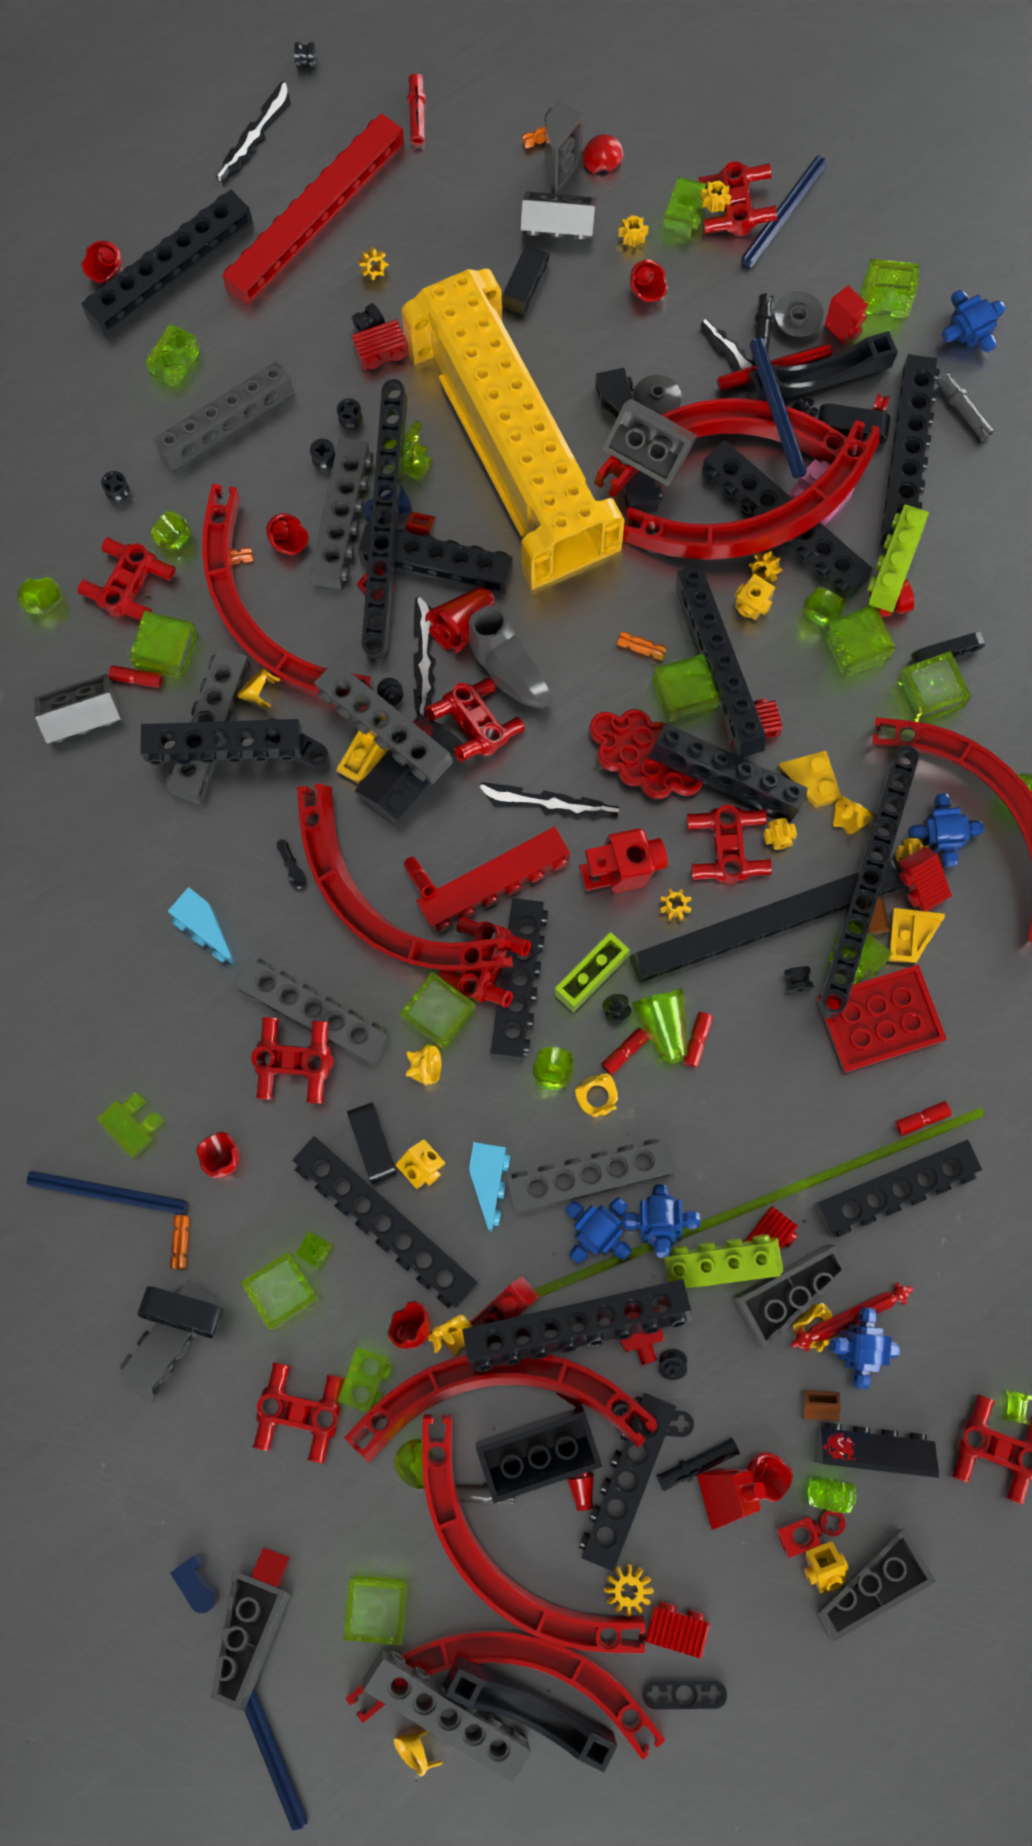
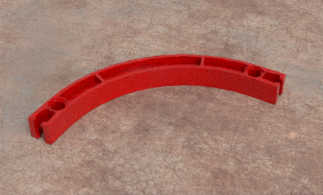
[594,398,858,498]
[622,420,879,560]
[202,484,373,708]
[872,717,1032,942]
[297,783,513,972]
[344,1350,658,1463]
[422,1414,645,1653]
[345,1628,665,1760]

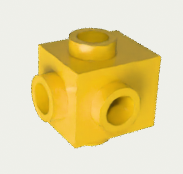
[734,574,775,621]
[396,1139,446,1189]
[804,1541,848,1594]

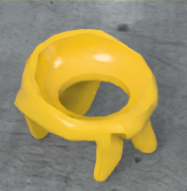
[237,668,281,710]
[833,795,875,835]
[405,1044,441,1086]
[575,1073,618,1117]
[792,1303,839,1352]
[428,1314,472,1357]
[393,1726,443,1776]

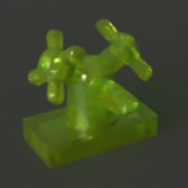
[385,421,433,482]

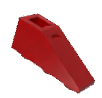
[470,1276,540,1327]

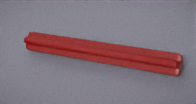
[717,343,833,391]

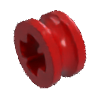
[873,393,890,412]
[818,1509,846,1536]

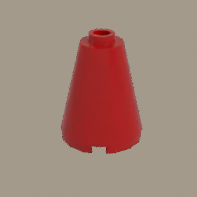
[425,587,495,654]

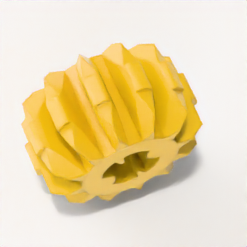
[604,1564,653,1616]

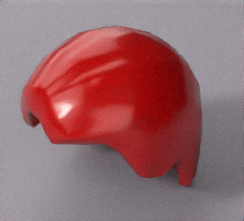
[582,134,623,174]
[81,240,122,283]
[630,259,668,303]
[266,513,309,555]
[196,1131,240,1179]
[388,1301,431,1349]
[746,1452,793,1502]

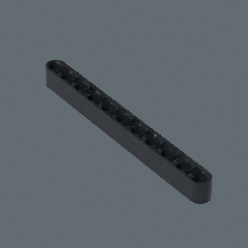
[362,379,408,660]
[819,745,919,1019]
[629,860,905,983]

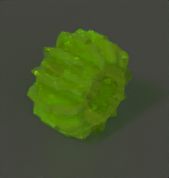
[807,1476,857,1514]

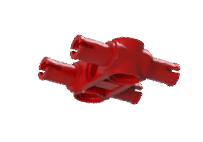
[698,161,778,236]
[77,537,176,624]
[425,677,525,762]
[686,804,772,884]
[438,916,531,1008]
[251,1017,334,1103]
[252,1362,344,1464]
[951,1395,1032,1505]

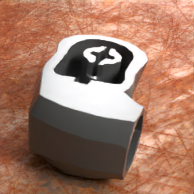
[468,606,554,709]

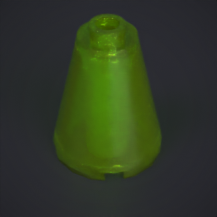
[631,988,688,1065]

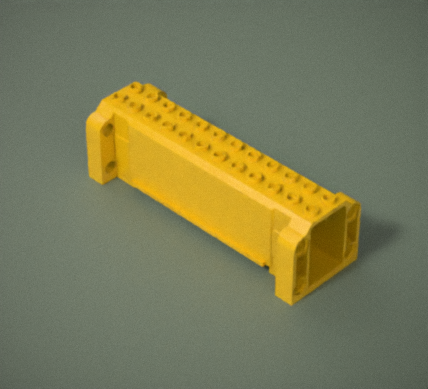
[401,269,624,591]

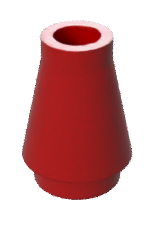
[566,1471,594,1511]

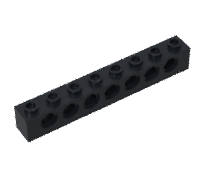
[81,189,253,336]
[879,354,940,545]
[702,440,873,599]
[676,565,766,758]
[292,1136,479,1309]
[462,1279,692,1372]

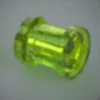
[1003,1391,1032,1425]

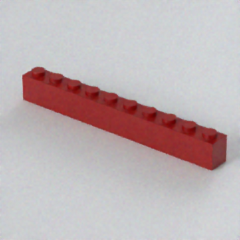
[222,113,404,305]

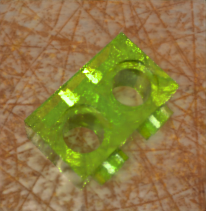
[145,323,199,387]
[337,1347,393,1412]

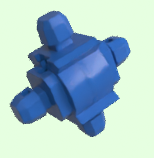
[941,290,1006,353]
[908,793,984,868]
[622,1184,700,1258]
[565,1197,632,1264]
[829,1307,900,1389]

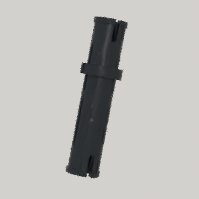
[752,293,774,365]
[656,1437,740,1492]

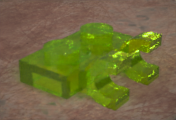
[827,924,893,984]
[97,1092,165,1159]

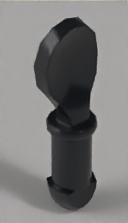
[277,839,306,889]

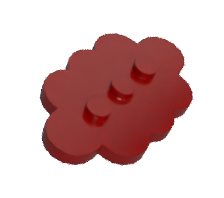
[589,709,703,799]

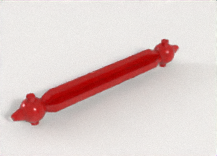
[790,1282,914,1352]

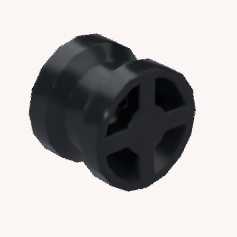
[294,42,316,68]
[337,398,363,430]
[310,438,335,470]
[101,471,130,502]
[784,966,814,993]

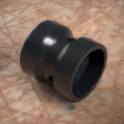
[351,303,385,332]

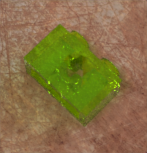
[663,176,706,239]

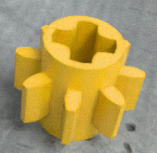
[700,180,731,213]
[618,215,649,248]
[357,246,389,280]
[749,551,783,583]
[763,818,797,850]
[896,838,929,862]
[660,888,692,922]

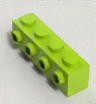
[867,504,929,612]
[664,1234,784,1288]

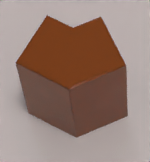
[858,897,890,937]
[802,1390,841,1421]

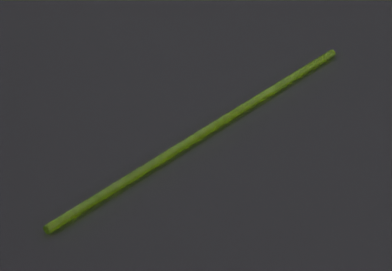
[534,1107,985,1297]

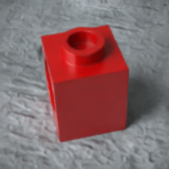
[775,1515,822,1558]

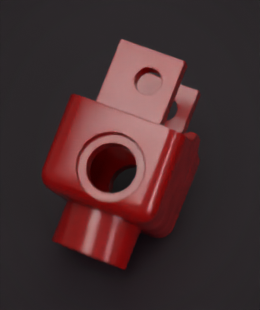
[579,828,668,895]

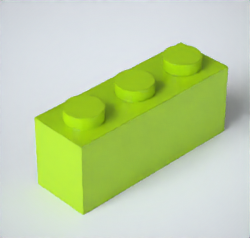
[554,932,630,1013]

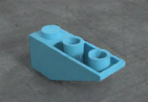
[168,887,235,965]
[469,1142,511,1232]

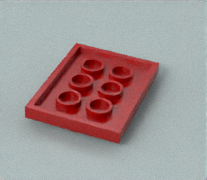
[816,964,947,1073]

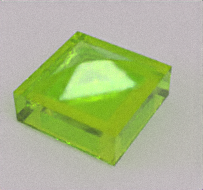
[295,1231,333,1269]

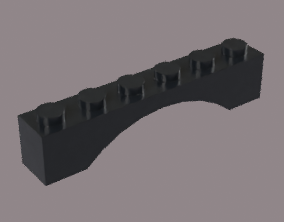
[746,331,898,402]
[595,368,663,513]
[444,1655,618,1772]

